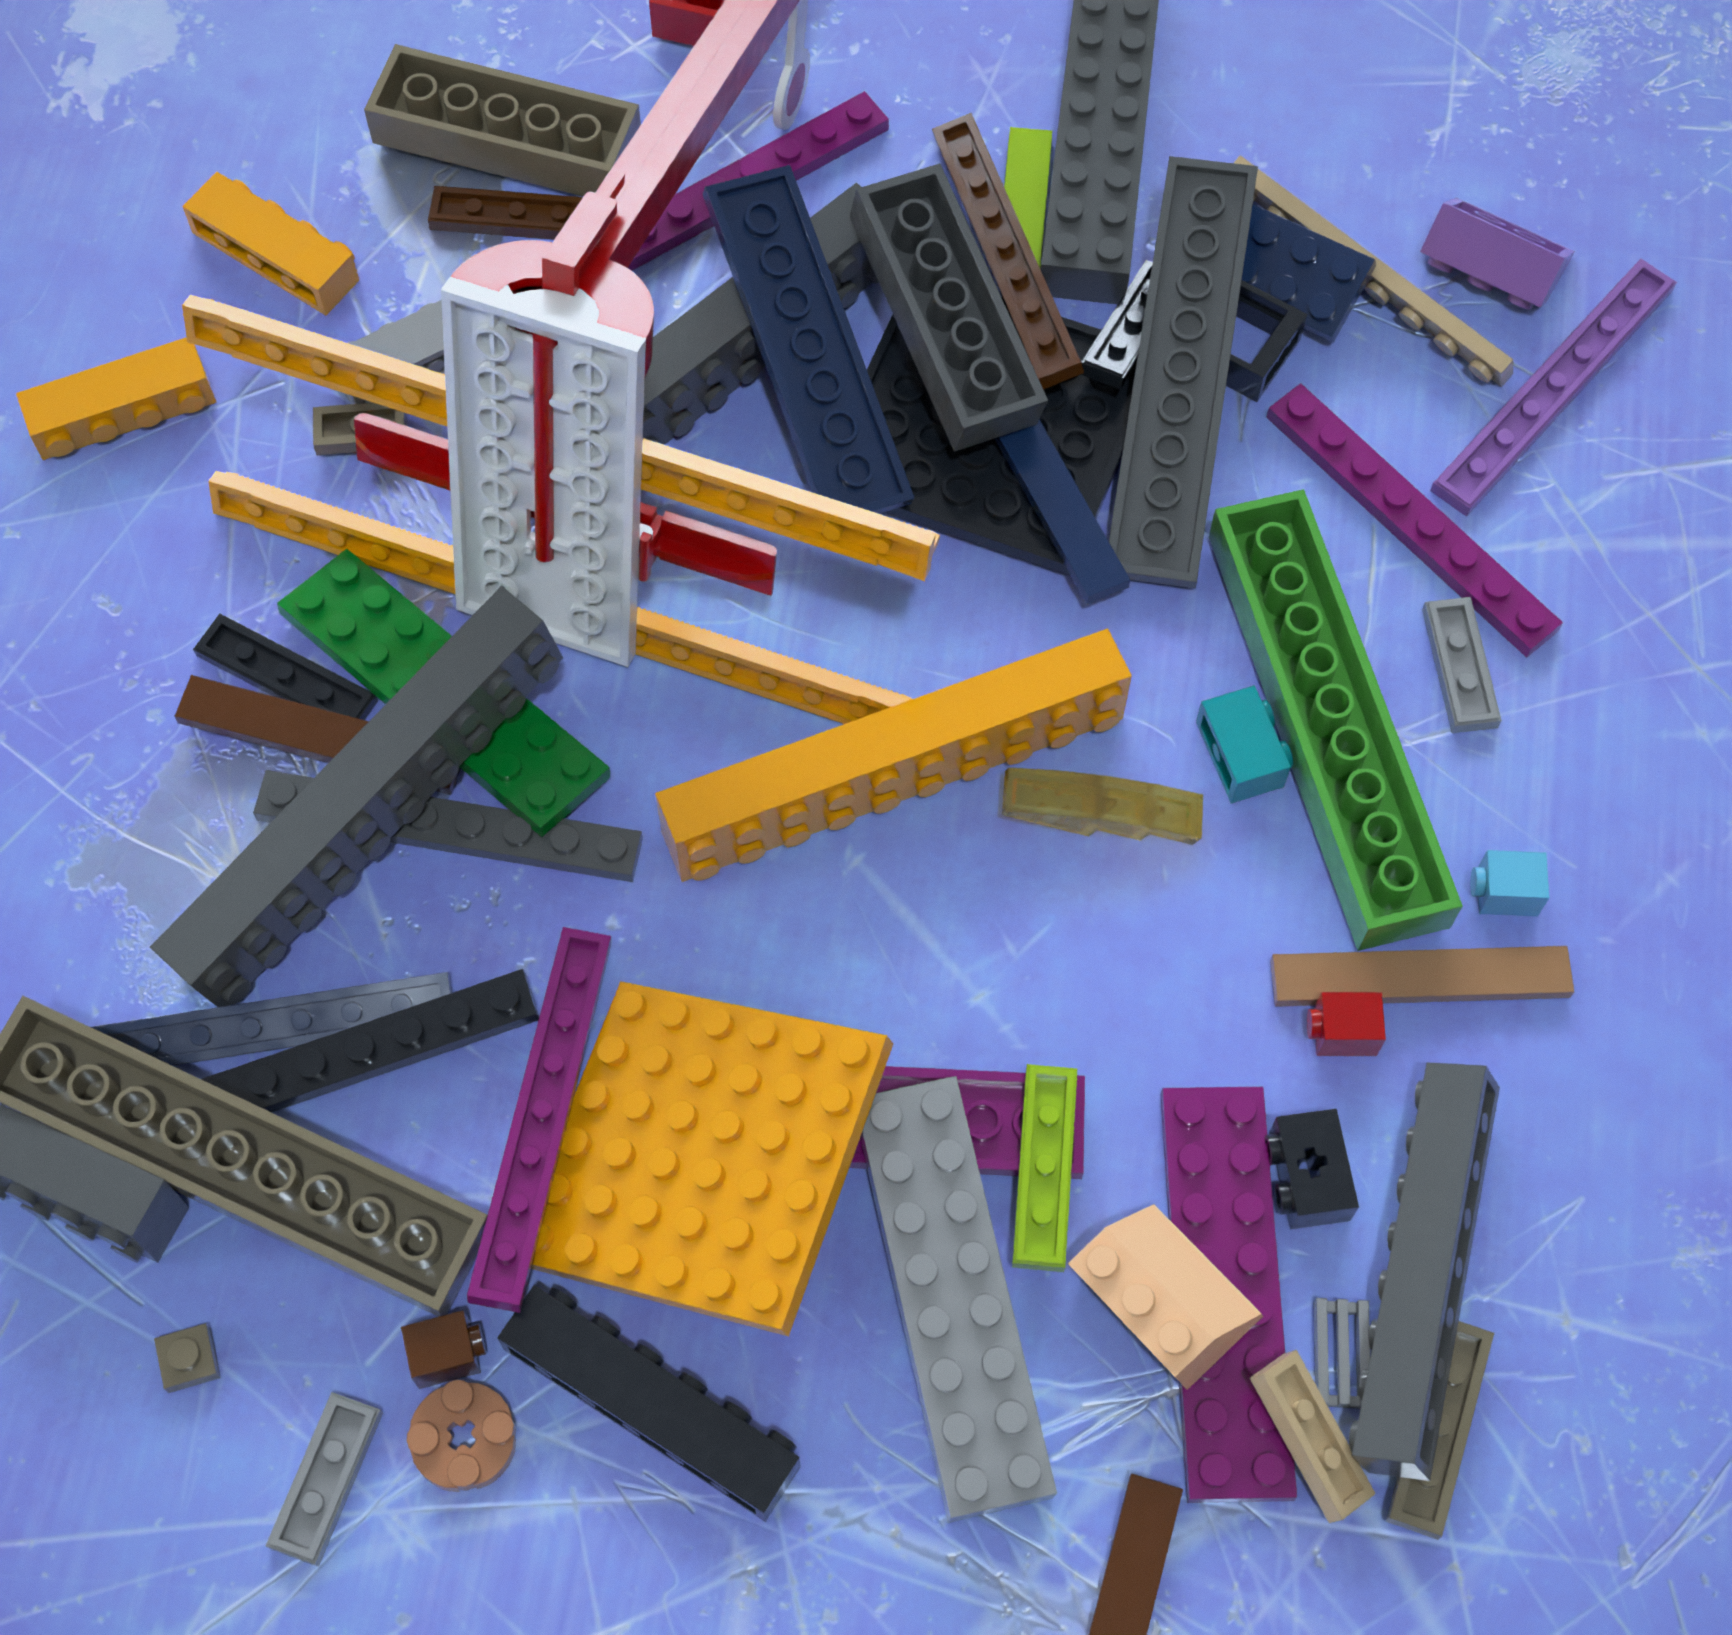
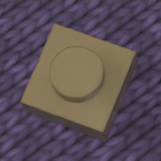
[154,1323,221,1393]

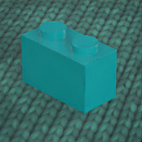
[1196,685,1293,804]

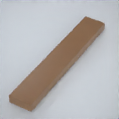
[1270,946,1574,1007]

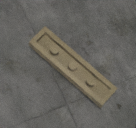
[1386,1321,1494,1540]

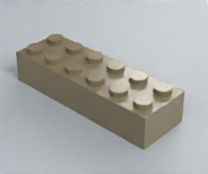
[364,44,641,197]

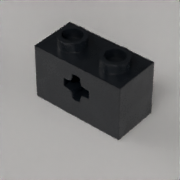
[1264,1108,1359,1230]

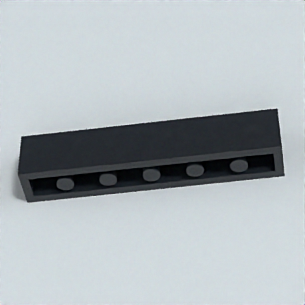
[497,1285,801,1522]

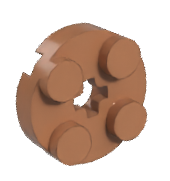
[406,1380,516,1492]

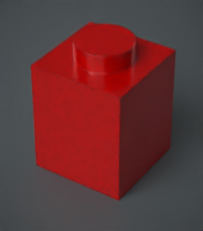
[1307,992,1386,1056]

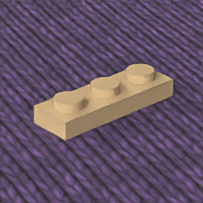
[1250,1350,1376,1523]

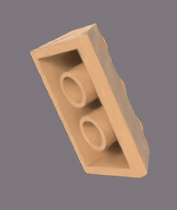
[1068,1204,1263,1390]

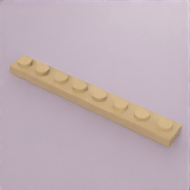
[1234,155,1513,387]

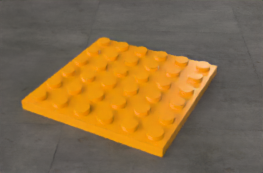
[531,981,893,1337]

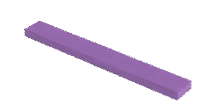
[1430,258,1677,517]

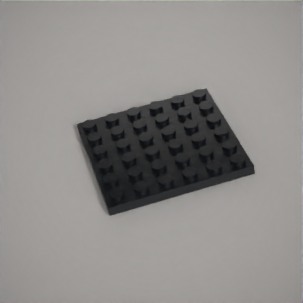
[867,297,1137,576]

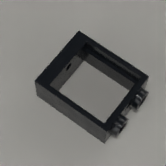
[1226,280,1307,402]

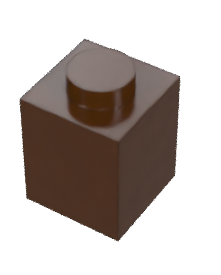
[401,1310,486,1389]

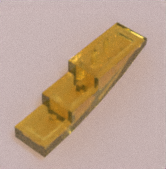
[1002,768,1203,845]

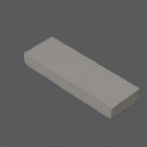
[1422,597,1502,733]
[265,1392,383,1567]

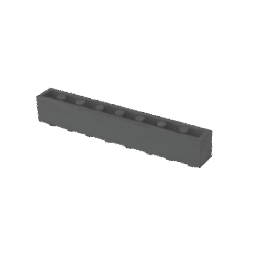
[1349,1062,1500,1481]

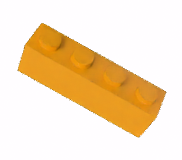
[182,171,359,316]
[16,337,217,460]

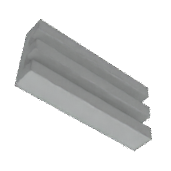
[1314,1298,1370,1409]

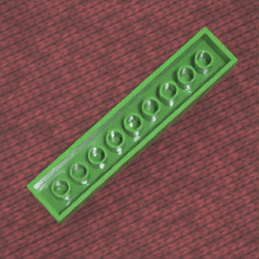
[1208,489,1463,951]

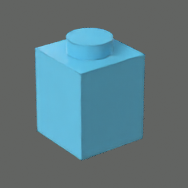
[1470,850,1549,916]

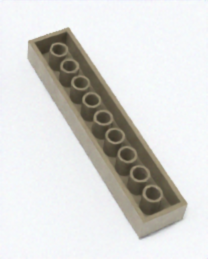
[0,996,488,1317]

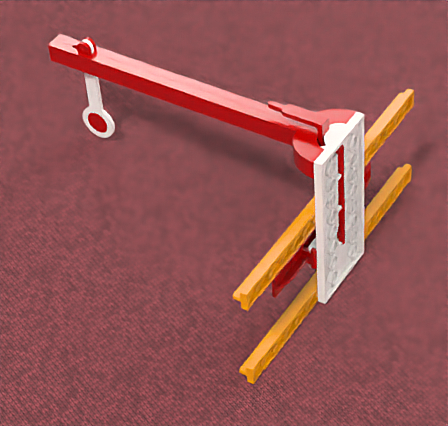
[182,0,940,724]

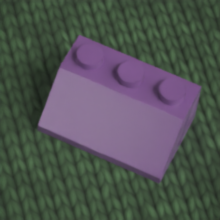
[1420,198,1575,310]

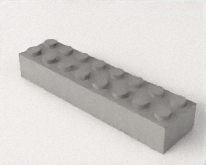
[860,1076,1057,1523]

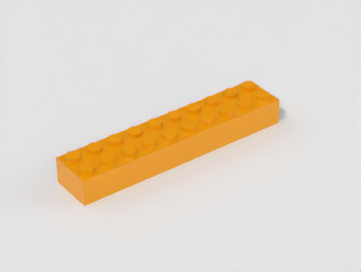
[655,628,1132,882]

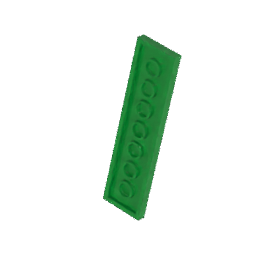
[277,549,610,837]

